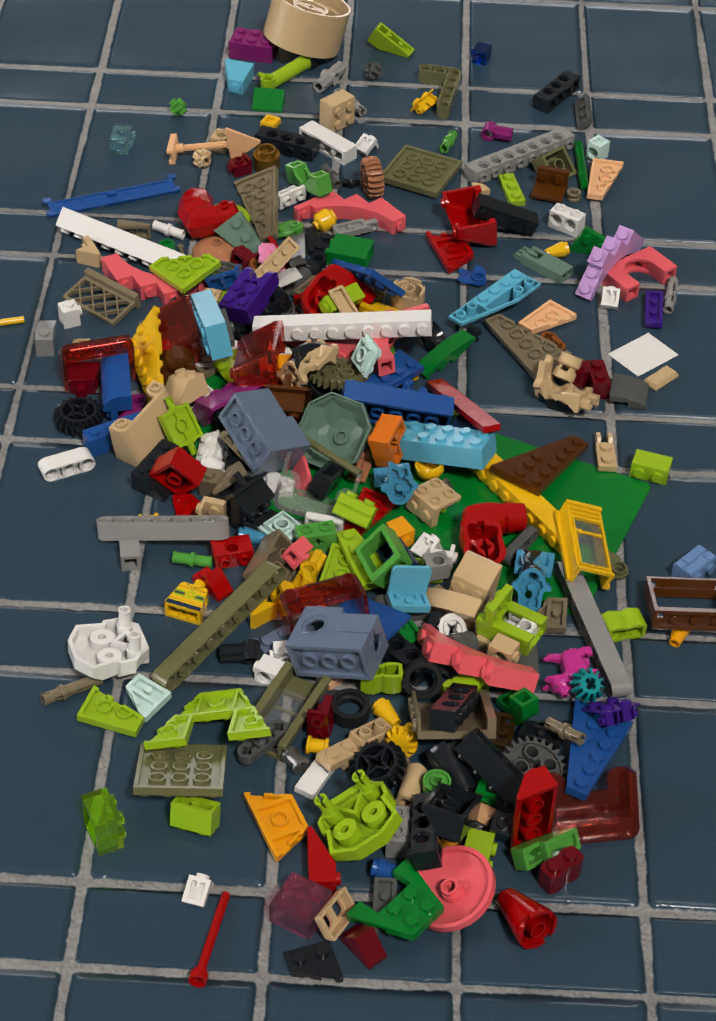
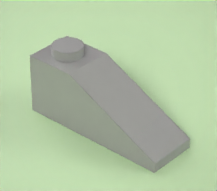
[35,320,57,357]

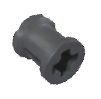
[281,746,309,775]

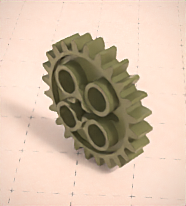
[308,356,366,391]

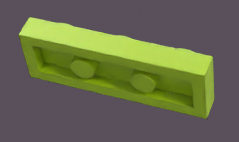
[498,173,526,206]

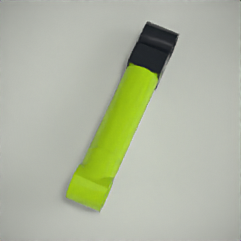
[257,55,325,89]

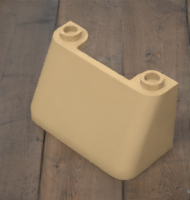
[109,380,176,467]

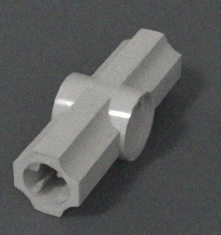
[313,61,346,94]

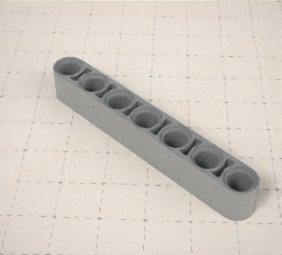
[96,515,230,541]

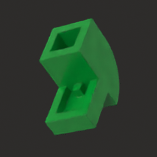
[496,687,539,725]

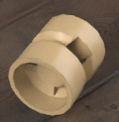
[552,352,583,384]

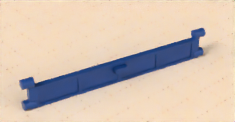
[42,174,181,218]

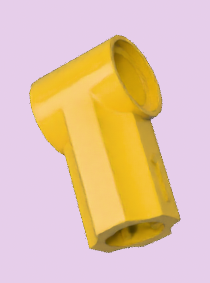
[300,549,327,586]

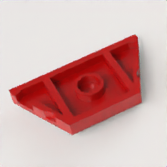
[425,231,474,274]

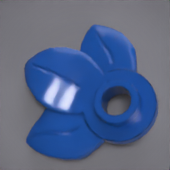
[457,265,487,287]

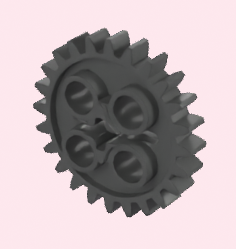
[503,736,568,795]

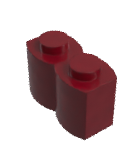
[538,845,584,895]

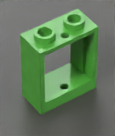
[355,524,413,589]

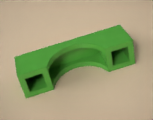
[285,160,333,197]

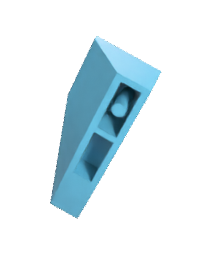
[448,269,541,326]

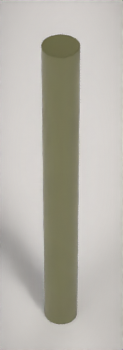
[305,435,362,477]

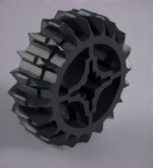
[54,395,104,437]
[349,738,408,790]

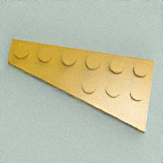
[126,305,164,403]

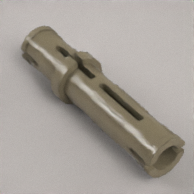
[40,676,103,706]

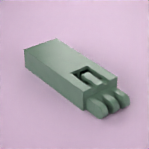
[513,246,574,284]

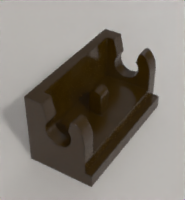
[490,710,515,753]

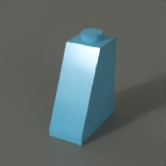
[225,59,254,95]

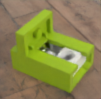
[475,583,548,656]

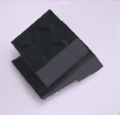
[212,471,275,531]

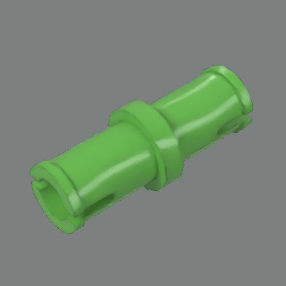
[439,130,458,153]
[172,551,213,569]

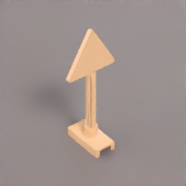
[166,127,261,165]

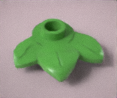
[278,220,304,238]

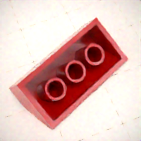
[509,765,558,855]

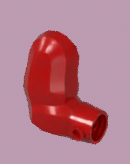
[178,188,239,240]
[300,264,377,314]
[459,502,527,565]

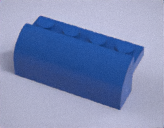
[100,349,133,421]

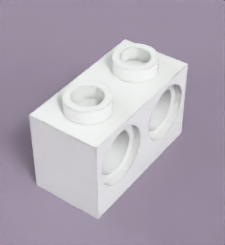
[548,203,586,237]

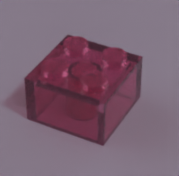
[269,872,332,940]

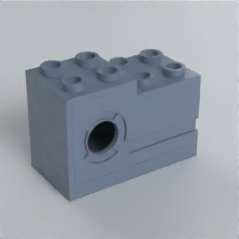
[218,388,311,475]
[285,606,389,680]

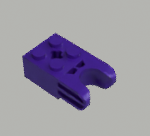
[218,267,279,325]

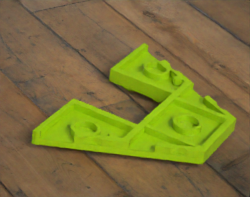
[143,688,272,750]

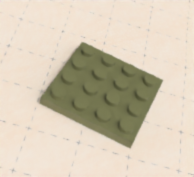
[383,144,462,198]
[133,743,227,798]

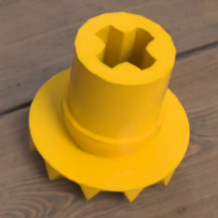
[386,722,418,758]

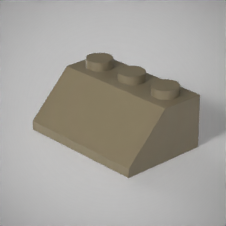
[242,529,300,582]

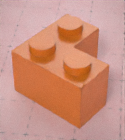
[367,413,406,467]

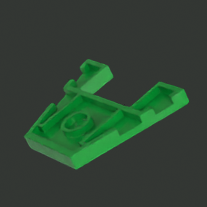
[346,858,444,941]

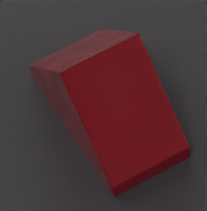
[339,924,387,970]

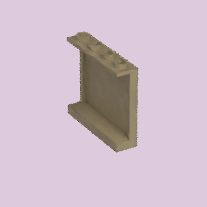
[408,690,496,739]

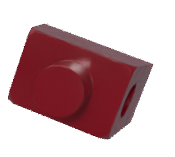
[66,362,101,398]

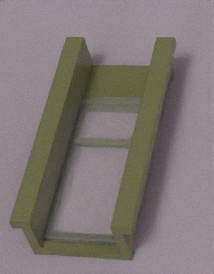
[243,660,331,761]

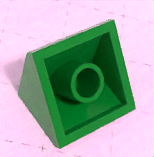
[252,87,286,113]

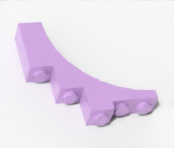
[575,225,645,301]

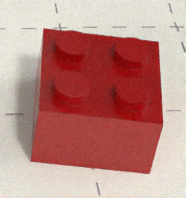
[149,446,207,495]

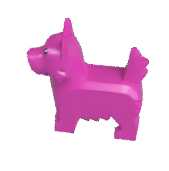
[542,646,600,698]

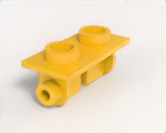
[410,89,438,114]

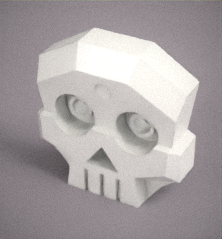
[68,606,149,680]

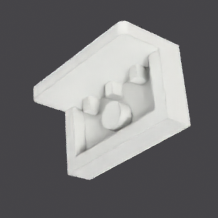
[278,185,306,210]
[196,429,225,463]

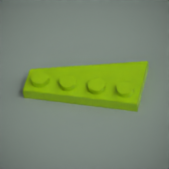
[337,528,384,592]

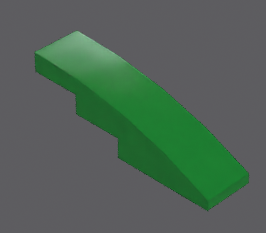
[419,329,476,380]

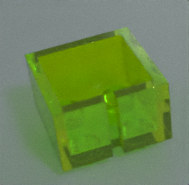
[81,787,126,856]

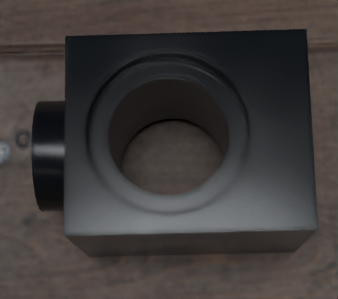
[488,809,514,844]

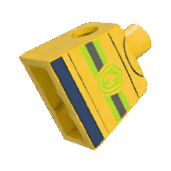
[165,579,209,626]

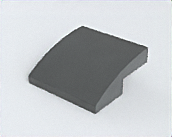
[610,373,649,409]

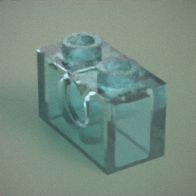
[109,123,136,155]

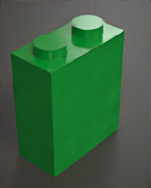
[324,233,374,267]

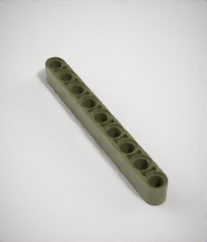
[151,561,286,692]

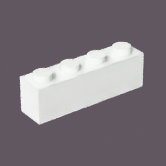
[299,120,357,166]

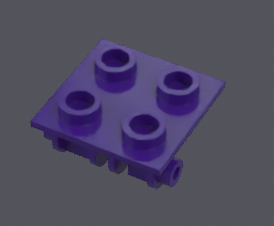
[581,697,640,727]

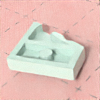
[125,673,172,723]

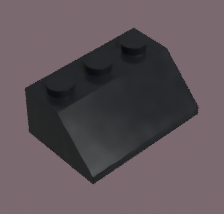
[131,439,178,503]
[421,782,483,843]

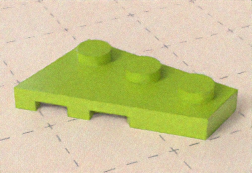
[76,685,144,738]

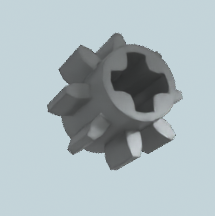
[364,61,383,80]

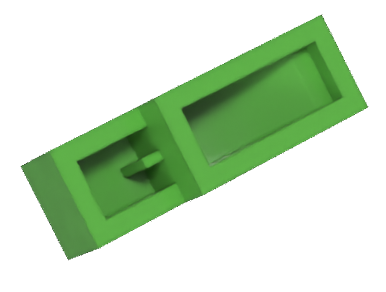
[510,827,581,871]

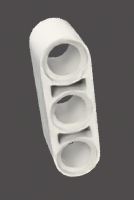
[38,447,96,482]

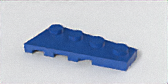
[364,349,424,388]

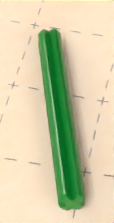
[574,140,589,190]

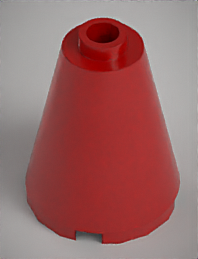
[497,888,557,949]

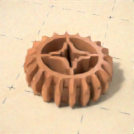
[360,156,385,199]

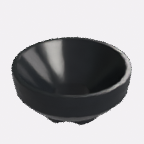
[420,320,445,350]

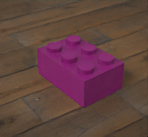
[229,27,279,64]

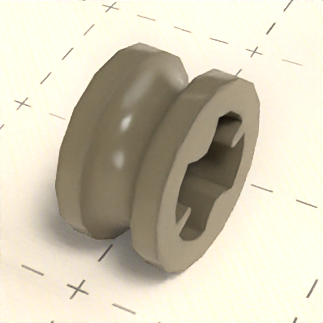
[566,188,581,202]

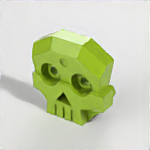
[314,770,403,861]

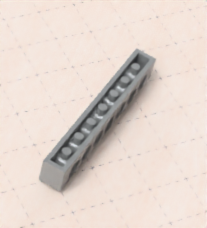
[464,127,575,184]

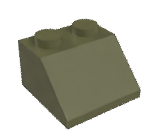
[531,145,577,177]

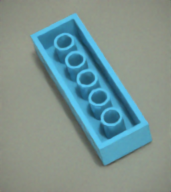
[189,289,233,361]
[399,421,497,470]

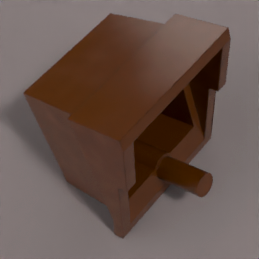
[264,374,312,425]

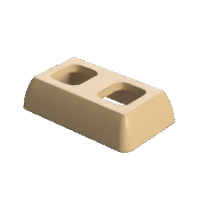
[314,887,355,941]

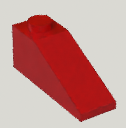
[307,826,341,896]

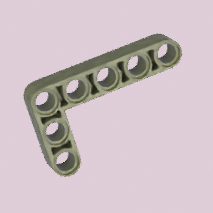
[418,64,461,120]

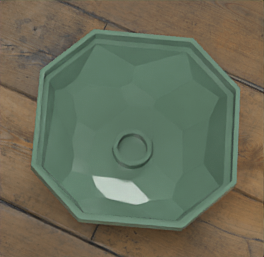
[299,391,373,468]

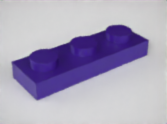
[644,290,663,328]

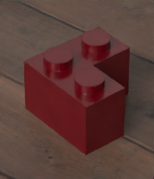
[567,359,611,399]

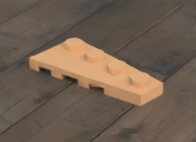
[586,158,624,200]

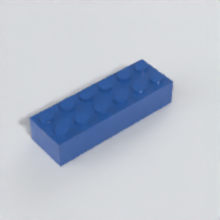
[341,380,454,426]

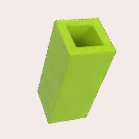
[318,282,365,313]

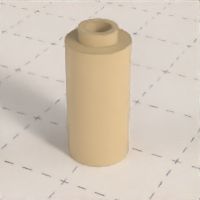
[395,763,427,806]

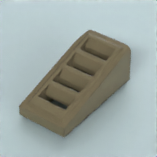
[117,220,151,239]
[212,461,247,495]

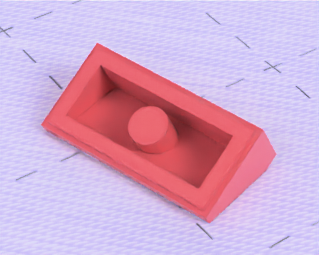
[291,456,313,496]

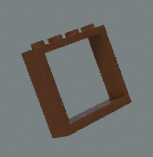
[644,576,716,631]

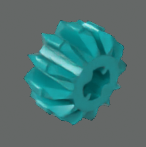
[568,667,606,703]

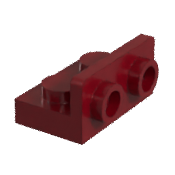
[307,694,334,740]

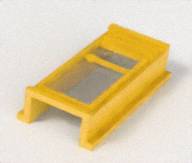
[554,499,615,590]

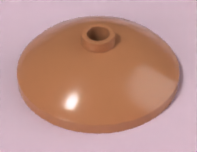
[192,236,235,263]

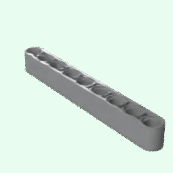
[555,561,632,697]

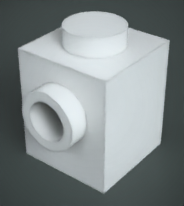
[57,299,82,329]

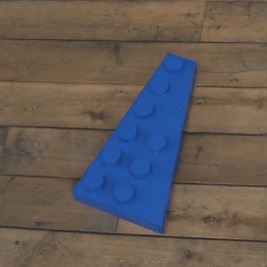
[331,258,406,297]
[565,699,633,802]

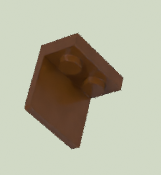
[531,164,570,203]

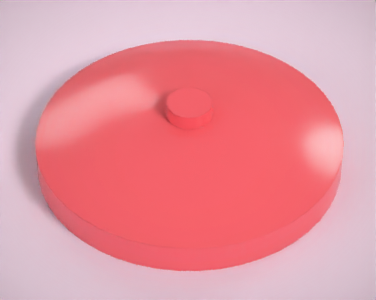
[418,845,496,932]

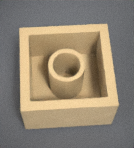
[319,89,355,133]

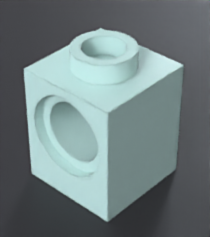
[586,135,610,160]

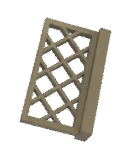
[62,268,142,327]

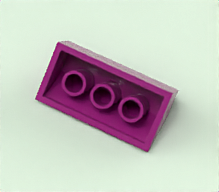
[192,373,271,428]

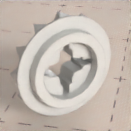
[436,613,467,635]

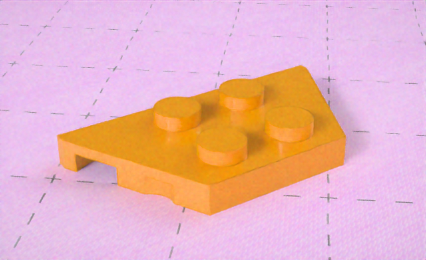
[243,792,308,862]

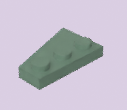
[214,211,263,257]

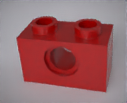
[210,534,254,569]

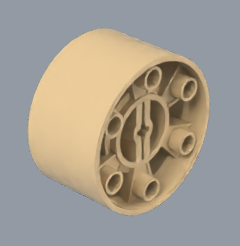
[263,0,351,59]

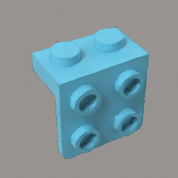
[385,565,432,613]

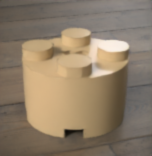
[390,277,425,310]

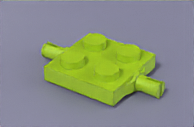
[157,396,204,456]

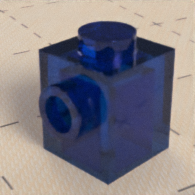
[470,42,492,66]

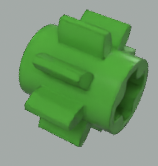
[169,97,187,116]

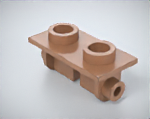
[347,447,374,483]

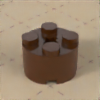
[160,345,197,384]

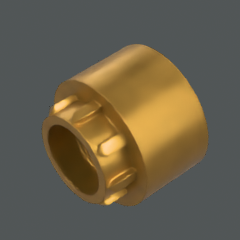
[253,143,280,172]

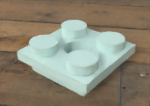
[350,334,382,378]
[258,510,301,541]

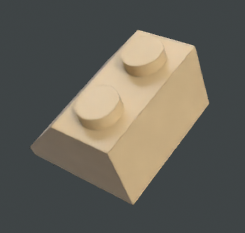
[165,368,209,405]
[449,550,503,608]

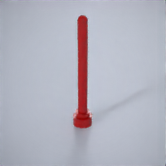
[188,891,230,988]

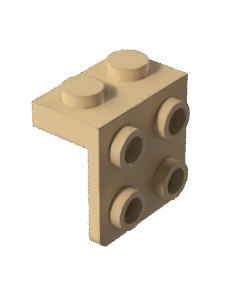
[406,478,461,528]

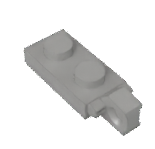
[332,218,378,236]

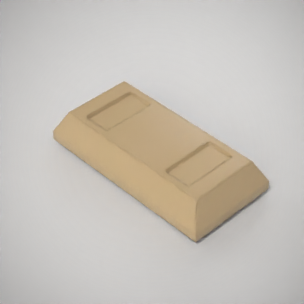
[328,285,359,313]
[643,365,679,391]

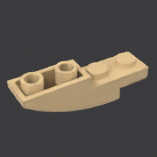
[315,717,392,772]

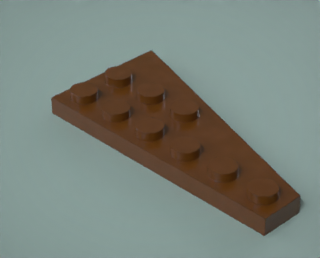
[490,435,589,496]

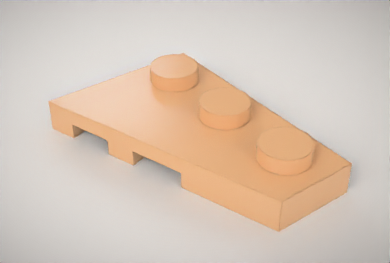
[518,300,577,334]

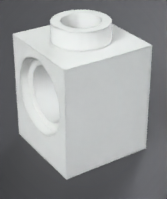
[253,654,285,687]

